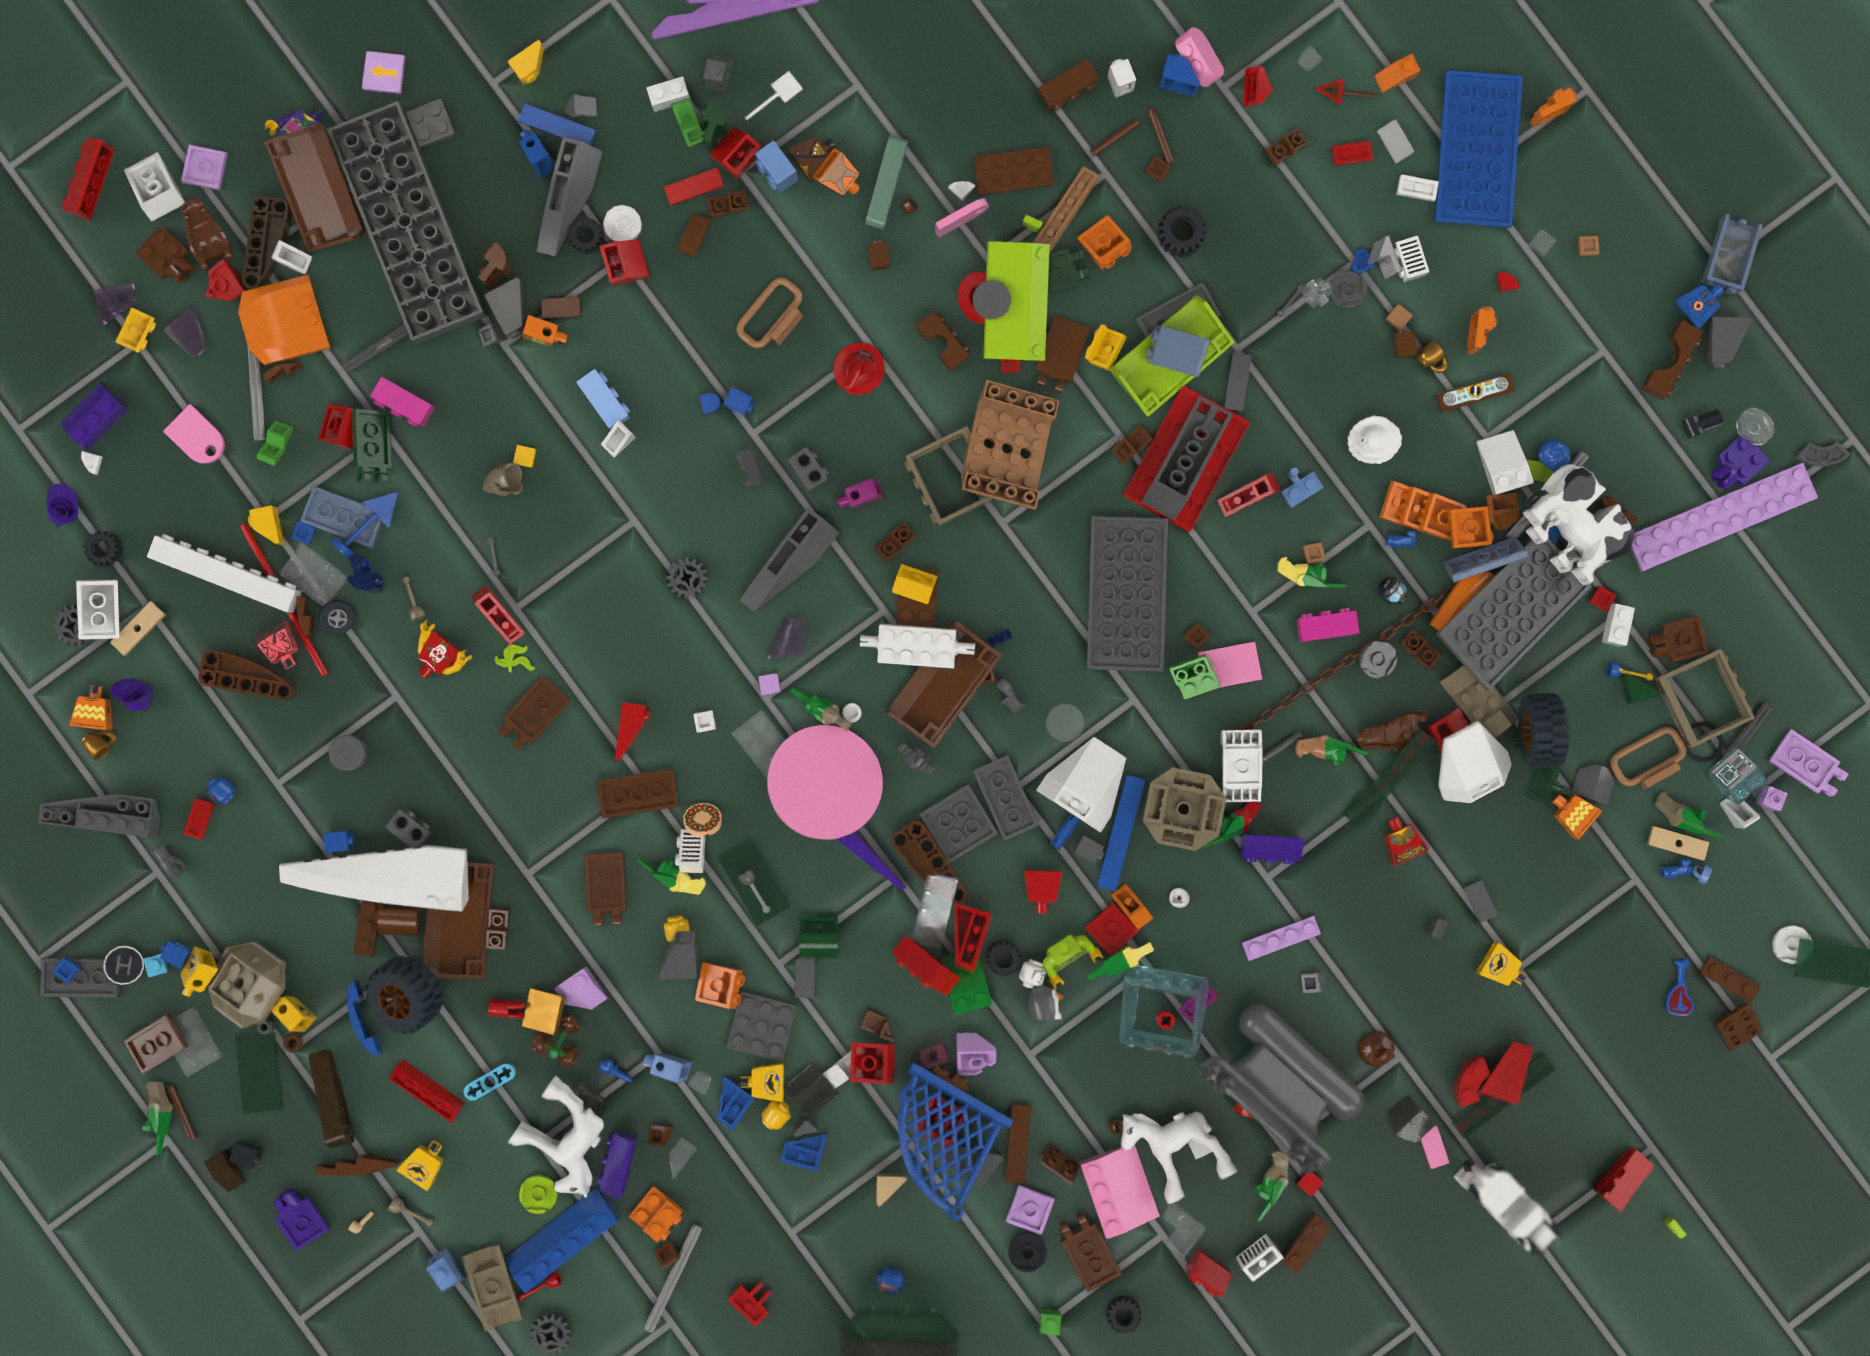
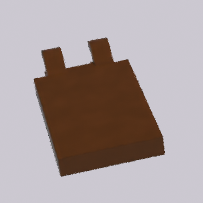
[1036,316,1090,393]
[499,676,571,751]
[584,852,627,926]
[1059,1212,1122,1292]

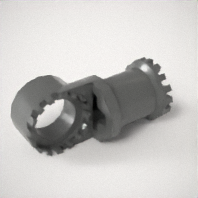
[995,677,1026,716]
[150,843,186,879]

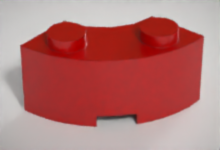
[1454,1055,1491,1108]

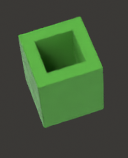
[1039,1309,1061,1336]

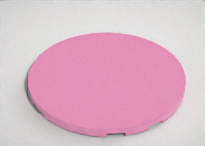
[767,725,883,840]

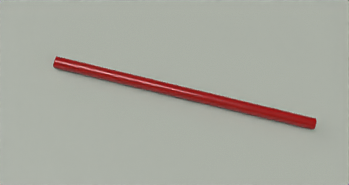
[240,523,329,677]

